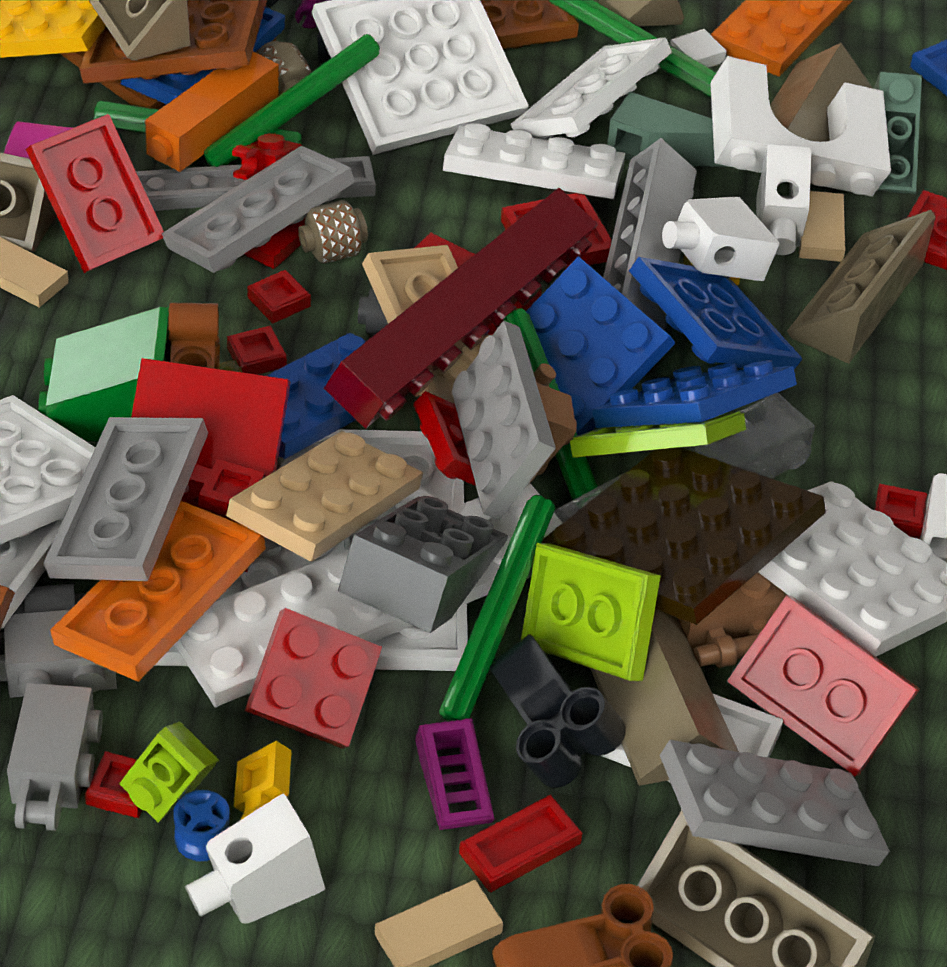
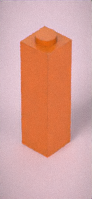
[145,51,279,172]

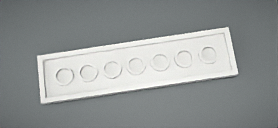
[174,482,562,707]

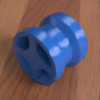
[174,790,229,861]

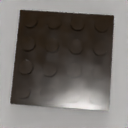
[542,447,826,625]

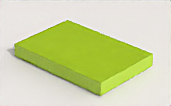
[570,411,746,458]
[521,543,661,681]

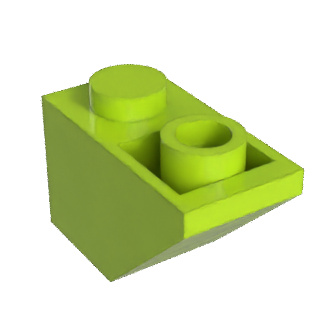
[119,722,219,823]

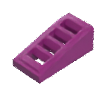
[415,718,494,830]

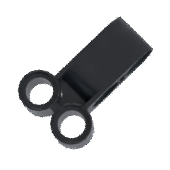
[490,634,625,788]

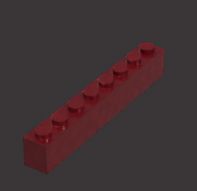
[324,188,598,429]

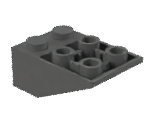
[338,496,508,633]

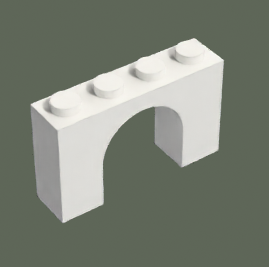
[711,56,891,196]

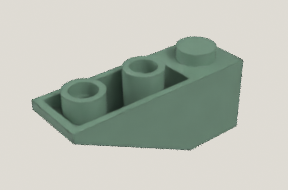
[873,72,922,194]
[607,92,730,167]

